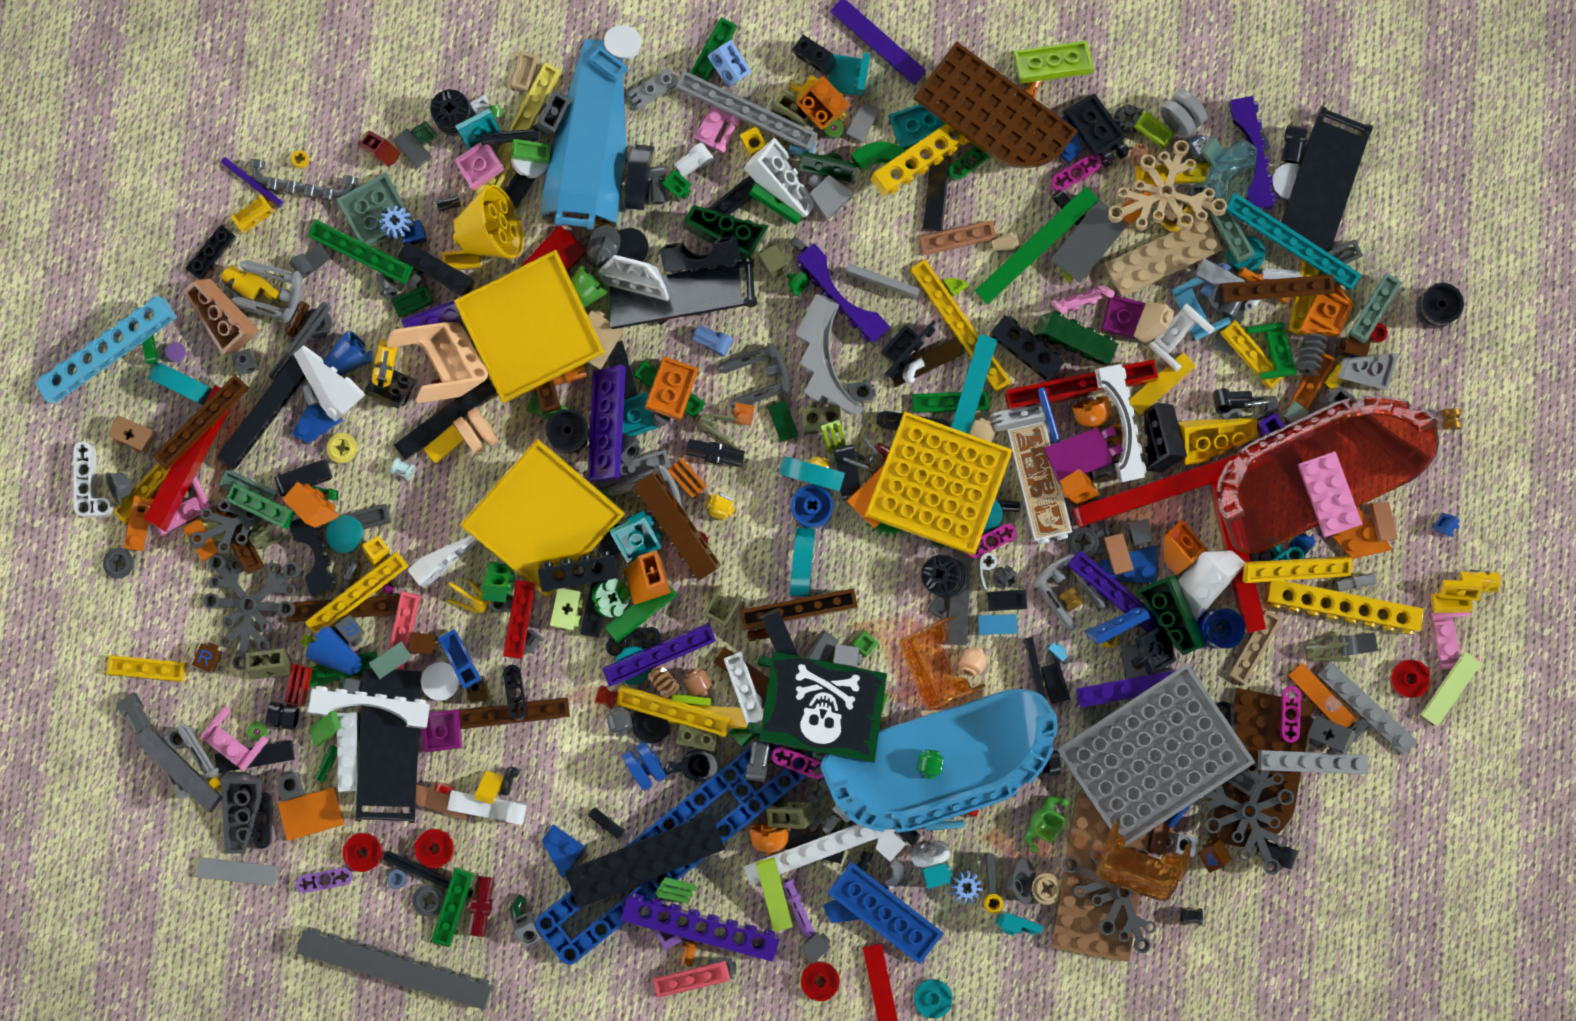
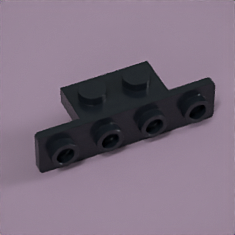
[881,320,936,381]

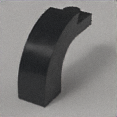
[625,145,655,210]

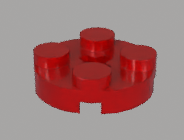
[1389,659,1430,698]
[414,829,455,868]
[342,833,383,872]
[800,961,840,1002]

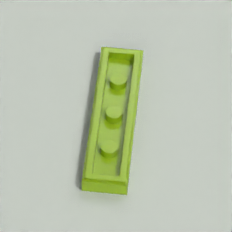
[756,857,793,932]

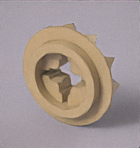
[1031,873,1062,905]

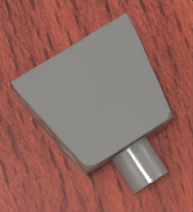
[808,174,853,221]

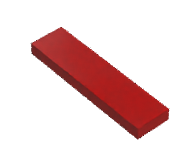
[503,580,536,660]
[862,943,898,1021]

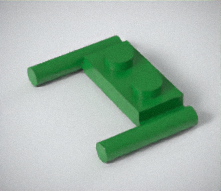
[1246,322,1297,380]

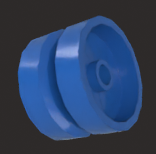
[791,484,834,529]
[622,741,667,792]

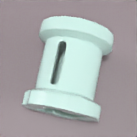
[390,457,415,481]

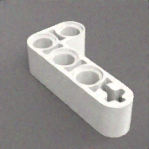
[74,441,115,518]
[447,790,527,825]

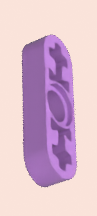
[296,867,353,893]

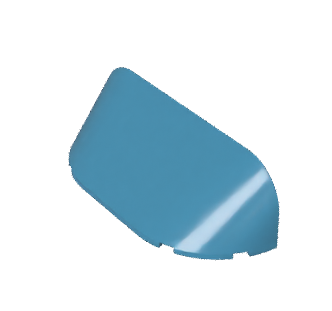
[821,689,1057,832]

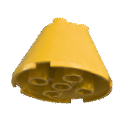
[453,185,524,259]

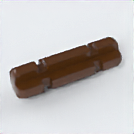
[285,301,310,337]
[747,628,769,641]

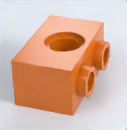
[1060,469,1100,506]

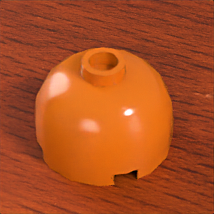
[1072,396,1111,429]
[750,822,788,856]

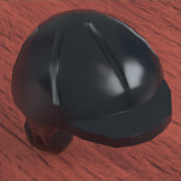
[663,749,719,782]

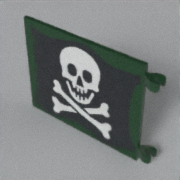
[746,652,887,763]

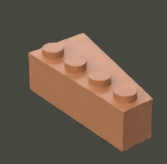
[183,278,260,355]

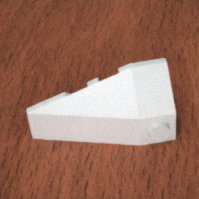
[744,138,815,218]
[294,345,365,422]
[408,535,478,589]

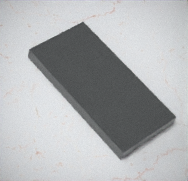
[1051,200,1129,283]

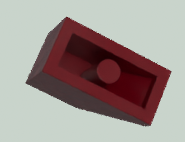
[358,131,401,167]

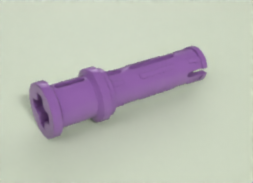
[782,879,816,939]

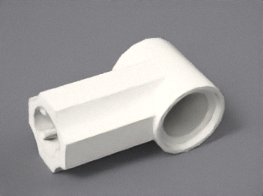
[674,143,714,177]

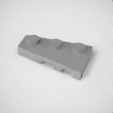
[1338,353,1399,391]

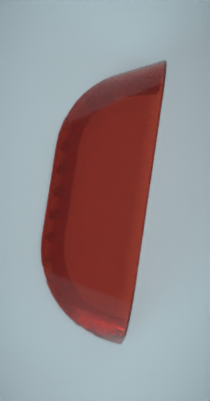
[1217,395,1439,554]

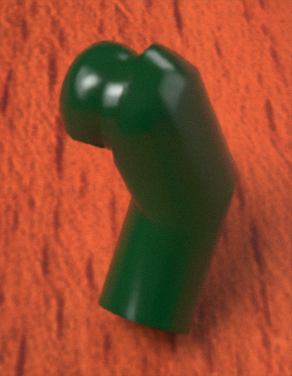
[510,894,527,920]

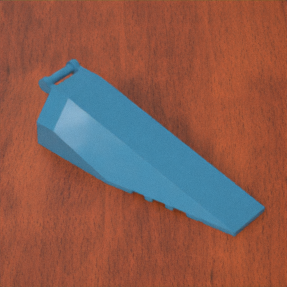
[540,39,627,230]

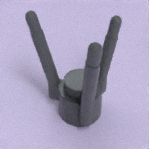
[1244,395,1279,421]
[843,437,885,474]

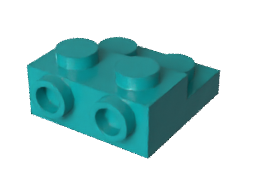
[610,511,663,563]
[995,911,1044,936]

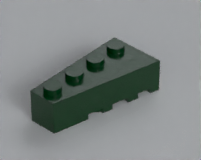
[683,205,769,260]
[1033,311,1119,366]
[1135,574,1206,655]

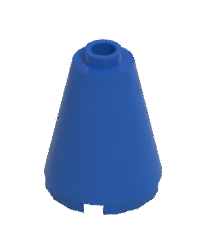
[323,330,373,376]
[305,626,362,675]

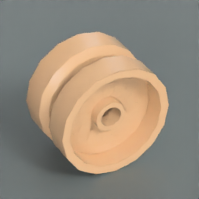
[453,407,500,457]

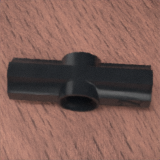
[686,439,745,468]

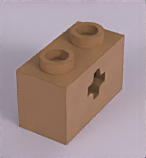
[107,415,157,454]

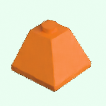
[1164,519,1207,575]

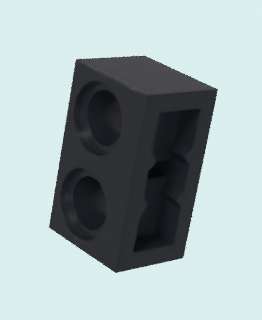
[792,34,836,76]

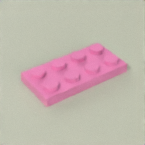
[1298,452,1362,537]

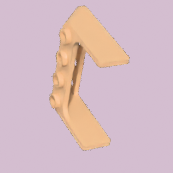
[386,322,488,403]

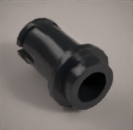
[436,195,461,213]

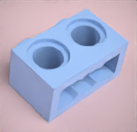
[708,40,751,88]

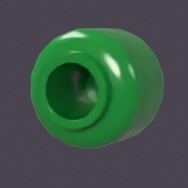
[917,749,944,779]

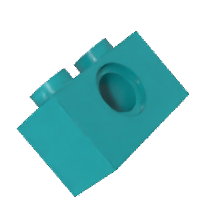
[920,862,953,889]

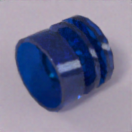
[1197,608,1245,649]

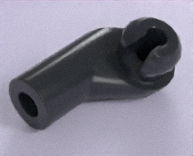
[500,766,519,796]

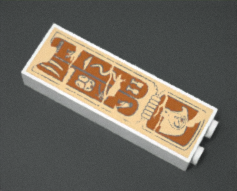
[1006,422,1072,545]

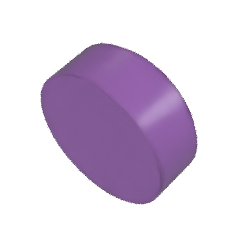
[166,342,186,362]

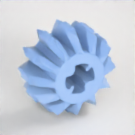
[379,206,413,239]
[950,871,983,905]

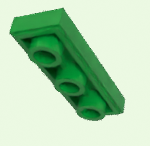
[749,182,802,225]

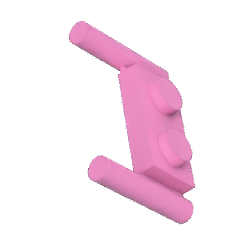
[1051,284,1115,314]
[156,476,211,537]
[1430,612,1480,671]
[201,706,269,771]

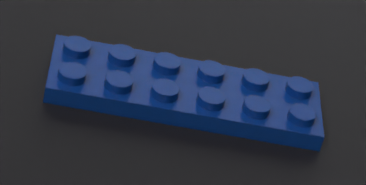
[827,861,944,964]

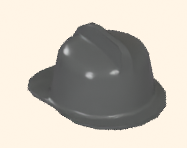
[586,225,621,268]
[105,472,134,507]
[1005,858,1035,904]

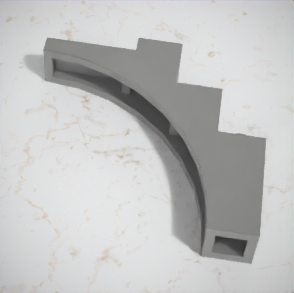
[796,294,863,415]

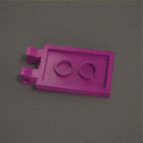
[1044,427,1123,484]

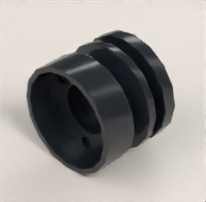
[430,89,474,136]
[921,554,969,598]

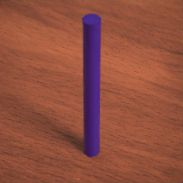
[221,157,284,208]

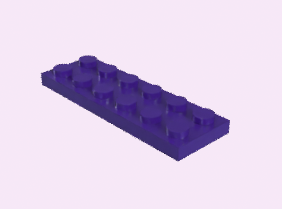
[587,365,626,483]

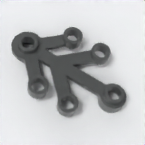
[189,500,260,554]

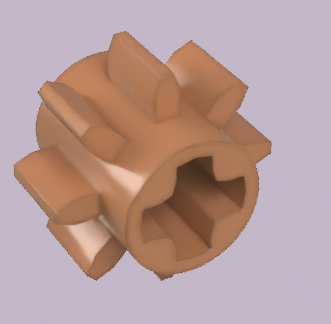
[1126,143,1151,166]

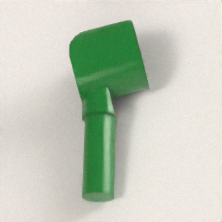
[312,486,339,500]

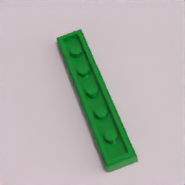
[308,219,413,284]

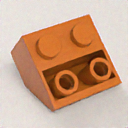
[796,76,851,130]
[283,482,340,528]
[625,550,671,605]

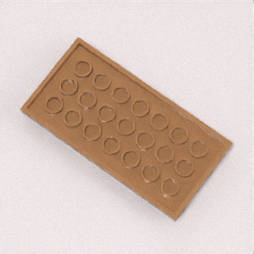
[1051,792,1150,962]

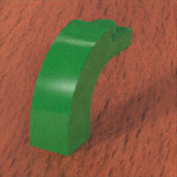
[851,142,916,181]

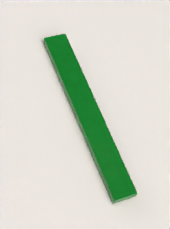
[975,186,1099,305]

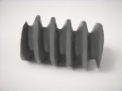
[1296,334,1328,377]

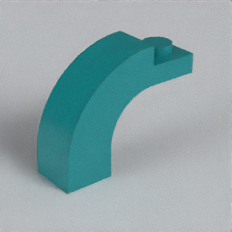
[147,363,212,406]
[779,456,845,491]
[789,527,815,597]

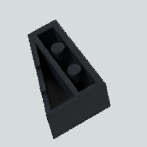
[1144,402,1187,472]

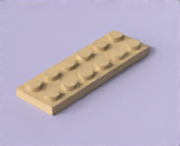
[1104,220,1223,298]

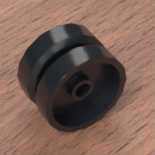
[1415,283,1464,329]
[546,409,590,454]

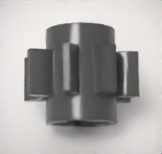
[993,565,1017,590]

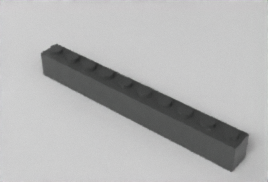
[296,927,493,1010]

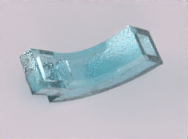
[1205,141,1257,203]

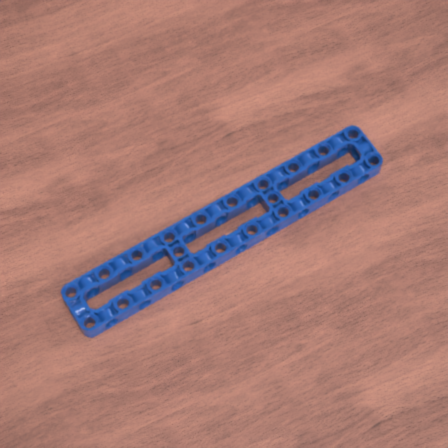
[535,740,822,965]

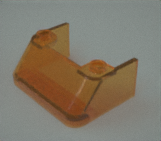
[900,615,986,709]
[1095,819,1192,901]

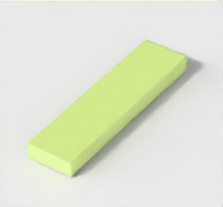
[1420,651,1482,727]

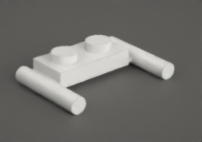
[1149,304,1215,372]

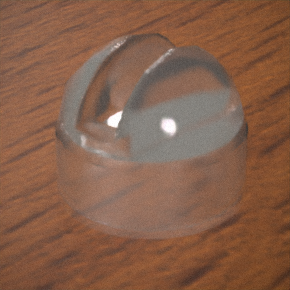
[1325,695,1343,712]

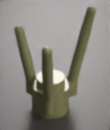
[697,412,738,449]
[248,520,291,549]
[1304,631,1351,662]

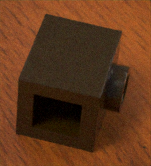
[466,676,491,704]

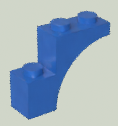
[438,629,482,689]

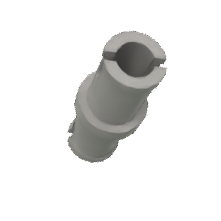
[1335,572,1377,592]

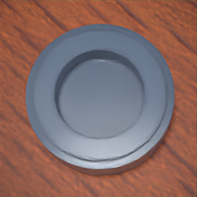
[387,869,407,889]

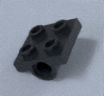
[364,370,416,409]

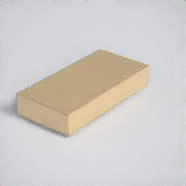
[510,51,539,92]

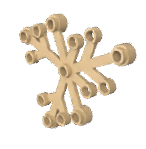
[1108,140,1227,231]

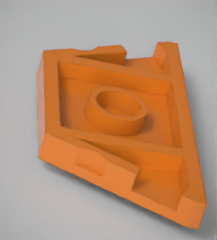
[1298,283,1354,337]
[1330,504,1393,559]

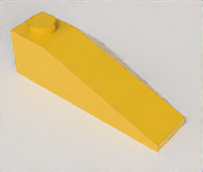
[1178,418,1257,465]

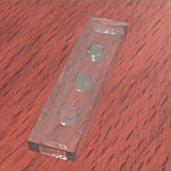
[1361,244,1416,319]

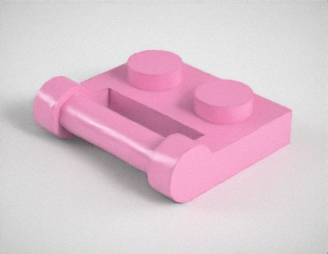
[694,106,742,154]

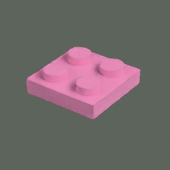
[455,142,505,191]

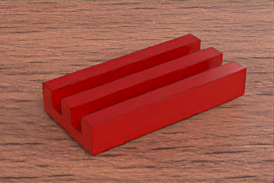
[284,663,312,706]

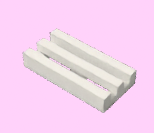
[1260,268,1302,279]

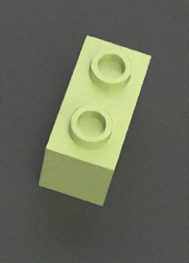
[550,588,585,631]

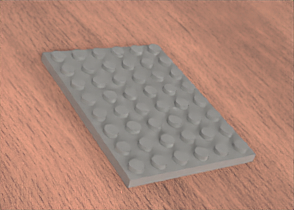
[1057,663,1255,848]

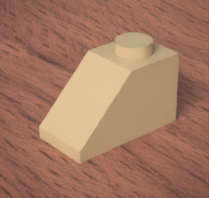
[1134,301,1175,344]

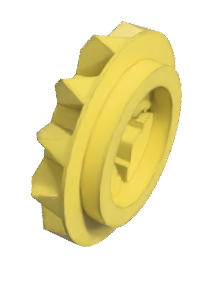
[327,433,358,463]

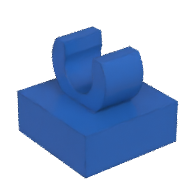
[1432,513,1460,537]
[1289,529,1316,556]

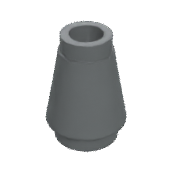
[377,272,398,299]

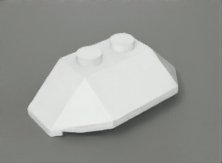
[598,255,669,301]
[1178,551,1244,621]

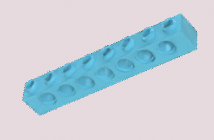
[35,296,177,404]

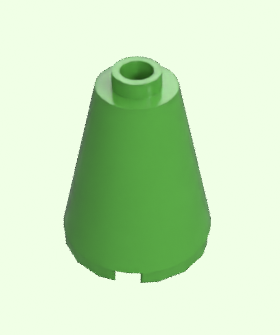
[571,265,608,308]

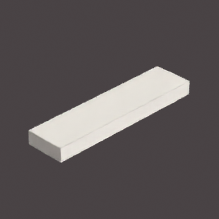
[723,652,763,725]

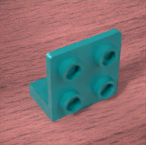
[828,53,870,97]

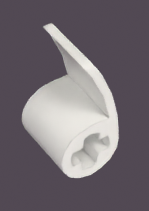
[978,553,997,591]

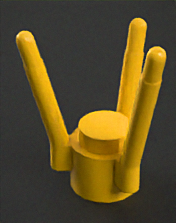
[446,578,490,614]

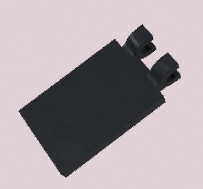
[1063,93,1130,168]

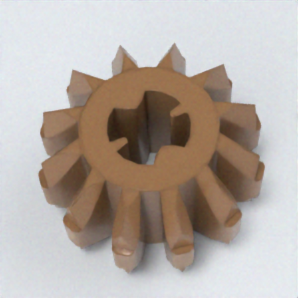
[648,665,679,698]

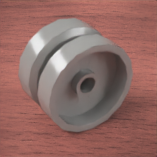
[1159,89,1208,138]

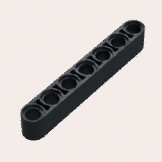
[216,356,306,471]

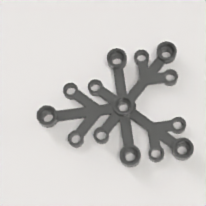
[203,555,300,671]
[1198,763,1294,875]
[1063,848,1184,953]

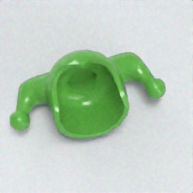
[1024,796,1069,854]

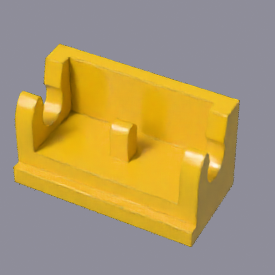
[230,194,274,234]

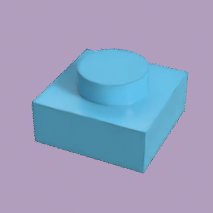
[1047,643,1068,663]

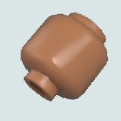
[683,668,712,697]

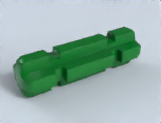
[315,745,337,782]

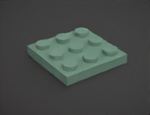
[336,172,413,246]

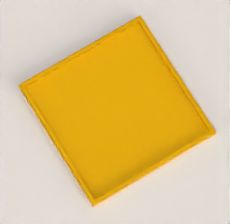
[454,250,606,404]
[460,438,625,598]

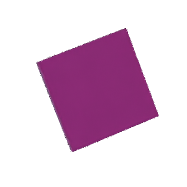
[1101,295,1146,340]
[422,709,463,753]

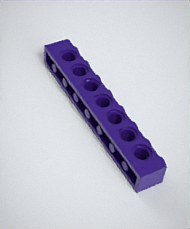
[621,893,779,962]

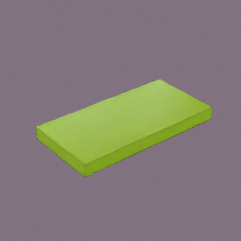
[1013,40,1094,84]

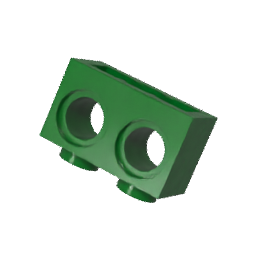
[482,561,515,602]

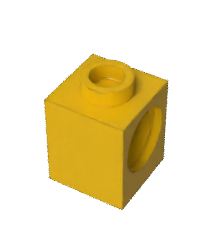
[740,126,766,159]
[362,535,391,568]

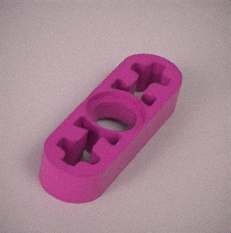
[1051,155,1101,191]
[965,524,1016,559]
[1280,686,1301,743]
[772,747,823,779]

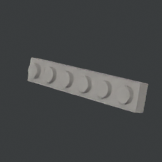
[1316,661,1417,755]
[1258,750,1368,774]

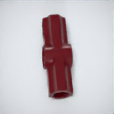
[468,875,495,937]

